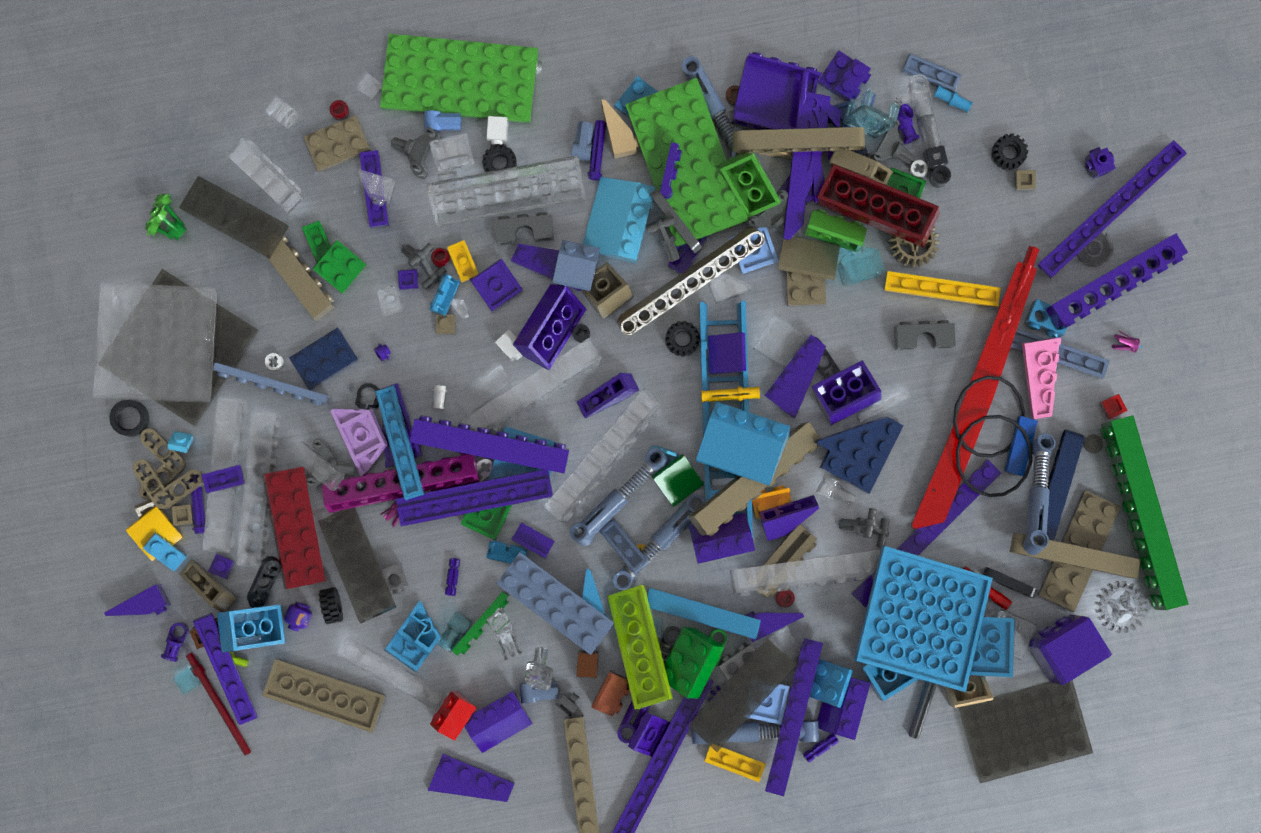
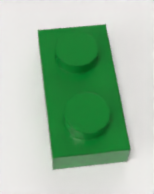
[302,220,331,263]

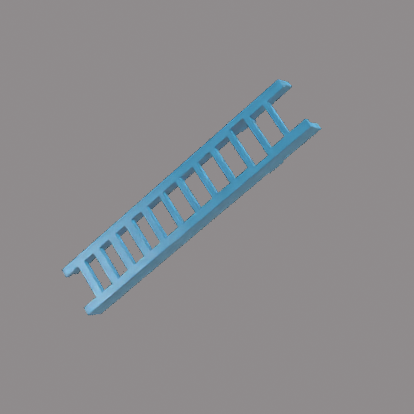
[699,301,753,538]

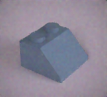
[553,240,600,291]

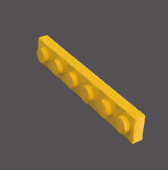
[884,271,1001,307]

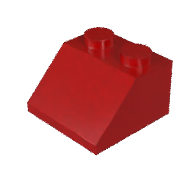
[430,691,477,741]

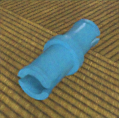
[933,85,973,113]

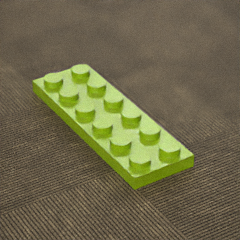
[607,585,673,709]

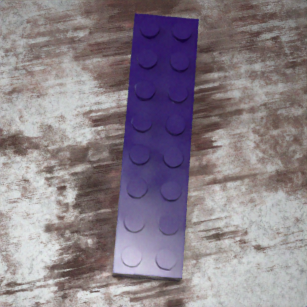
[410,415,569,474]

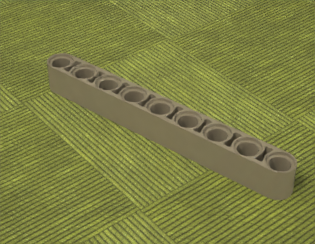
[617,227,765,335]

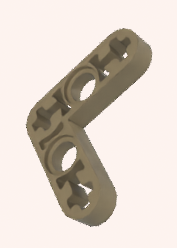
[139,428,186,500]
[133,460,204,509]

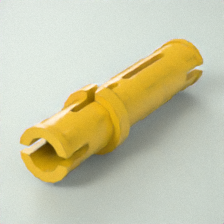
[701,386,760,403]

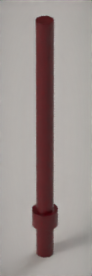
[186,652,251,756]

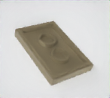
[778,237,840,280]

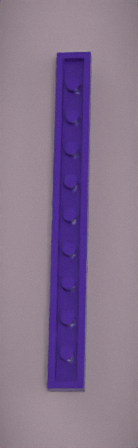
[1037,140,1187,279]
[851,460,1001,608]
[612,679,714,833]

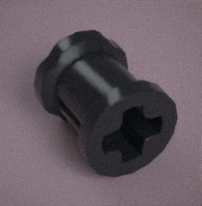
[573,324,590,343]

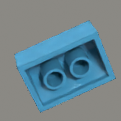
[862,665,918,701]

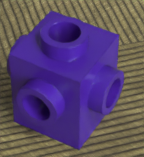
[1085,147,1116,179]

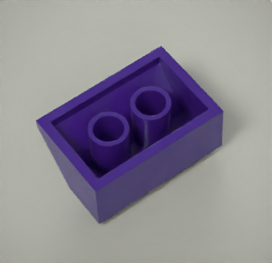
[812,360,882,425]
[689,513,755,564]
[817,677,871,740]
[464,690,533,753]

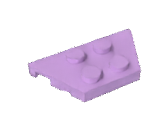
[330,409,388,477]

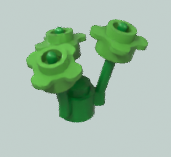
[145,193,187,240]

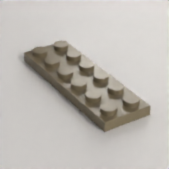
[1038,490,1121,612]
[262,658,386,733]

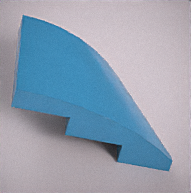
[384,601,441,672]

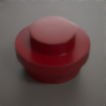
[329,100,349,119]
[431,248,450,267]
[775,588,795,608]

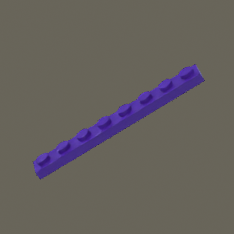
[765,638,823,797]

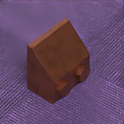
[591,670,630,717]

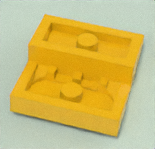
[126,506,183,561]

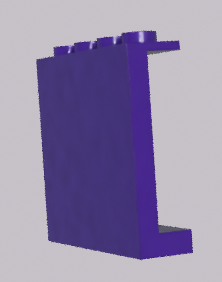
[731,52,822,130]

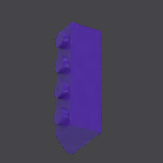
[512,284,587,370]

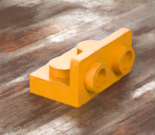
[752,485,792,519]

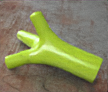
[230,651,249,667]

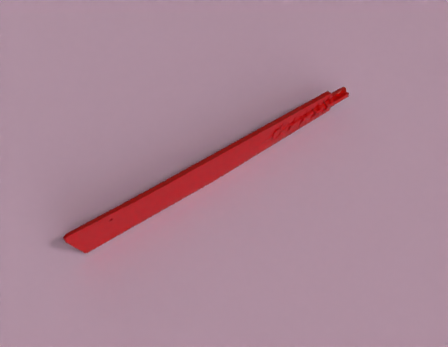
[911,246,1040,529]

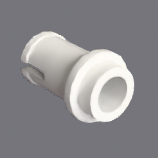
[432,385,447,409]

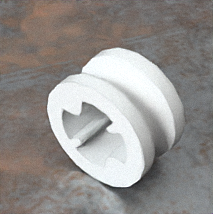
[910,160,928,178]
[265,353,284,370]

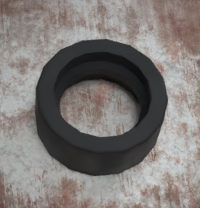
[109,400,149,437]

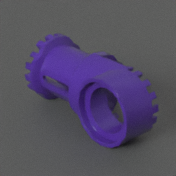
[894,103,920,145]
[161,622,189,662]

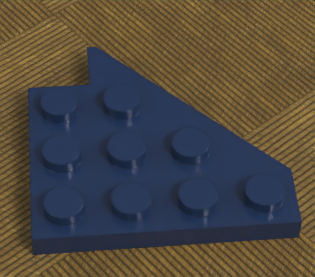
[815,417,904,494]

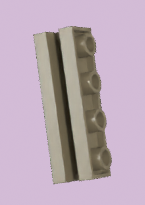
[748,524,817,598]

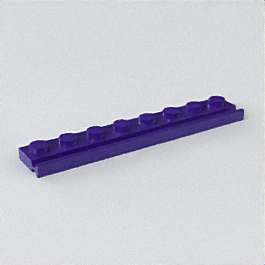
[395,470,553,526]

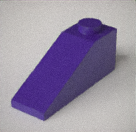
[577,373,639,419]
[759,495,819,541]
[104,584,171,616]
[745,611,805,643]

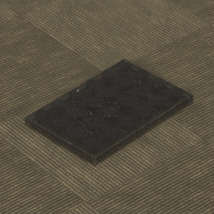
[958,680,1093,783]

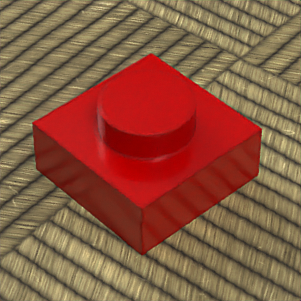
[1100,394,1128,420]

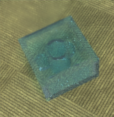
[837,247,885,287]

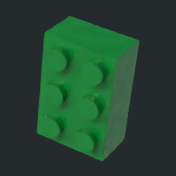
[664,627,724,698]

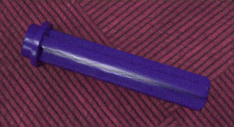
[587,120,606,181]
[190,474,208,534]

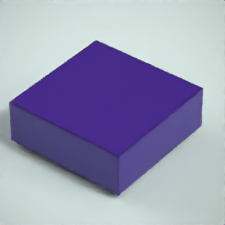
[398,269,419,290]

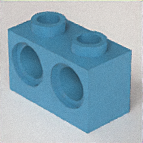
[1024,299,1067,338]

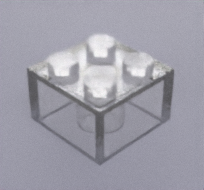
[429,133,475,174]

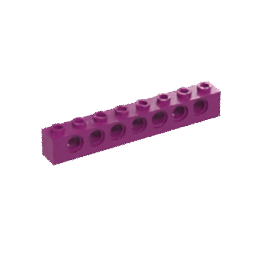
[322,453,479,513]

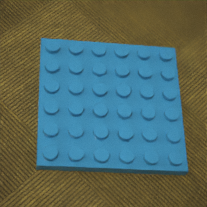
[854,546,993,692]

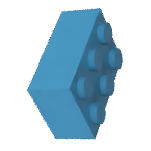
[217,605,285,653]

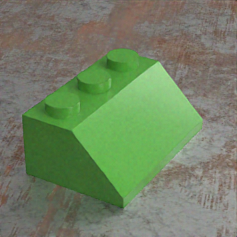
[720,153,781,218]
[804,209,867,253]

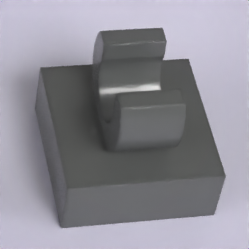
[555,692,579,717]

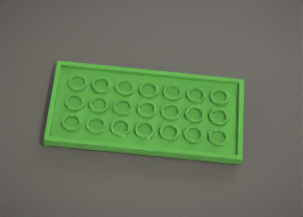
[380,34,539,123]
[625,78,748,247]

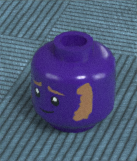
[284,601,313,632]

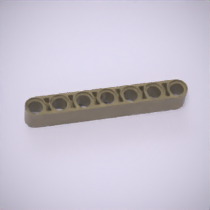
[732,127,865,154]
[1009,533,1141,579]

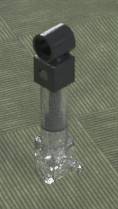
[895,74,951,188]

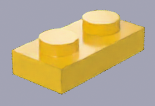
[447,240,479,283]

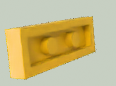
[704,743,766,782]

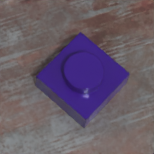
[208,554,235,579]

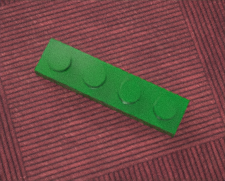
[452,591,509,656]

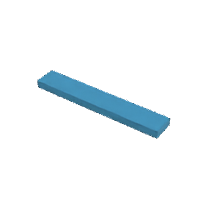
[375,385,424,500]
[647,588,761,639]

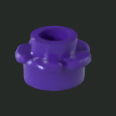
[374,343,391,361]

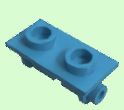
[429,274,460,316]
[486,540,528,564]

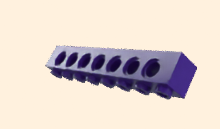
[1045,233,1188,329]

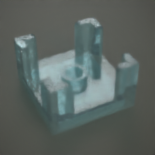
[843,89,900,139]

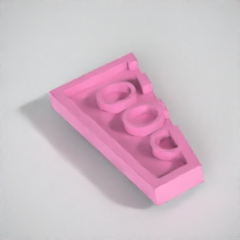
[1022,337,1061,419]

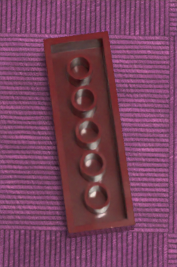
[817,164,940,247]
[262,467,326,589]

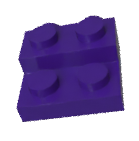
[818,50,871,101]

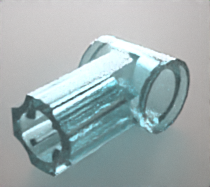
[437,611,473,653]

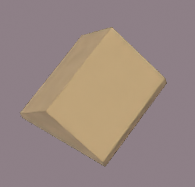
[946,675,993,708]

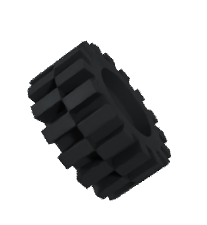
[991,133,1029,170]
[482,144,517,181]
[665,321,700,357]
[319,587,343,624]

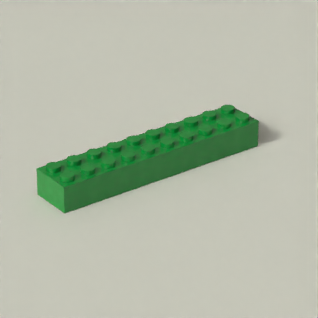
[1100,415,1189,610]

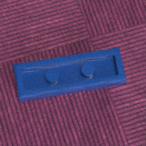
[1004,416,1038,476]

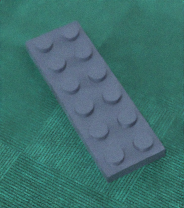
[496,552,614,655]

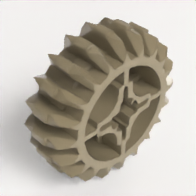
[888,226,940,268]

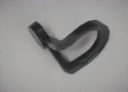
[355,383,379,409]

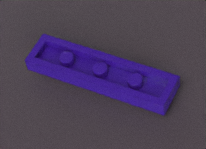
[359,150,389,228]

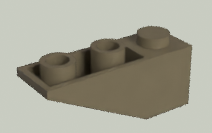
[829,150,892,185]

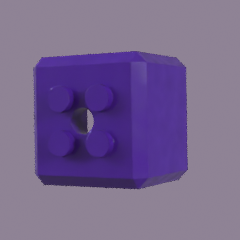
[1028,614,1112,685]

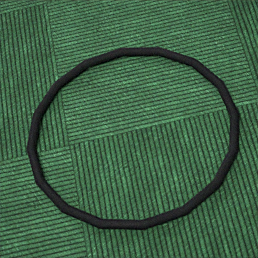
[953,375,1025,458]
[956,415,1033,497]

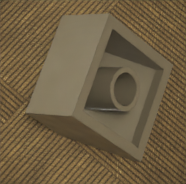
[580,262,634,319]

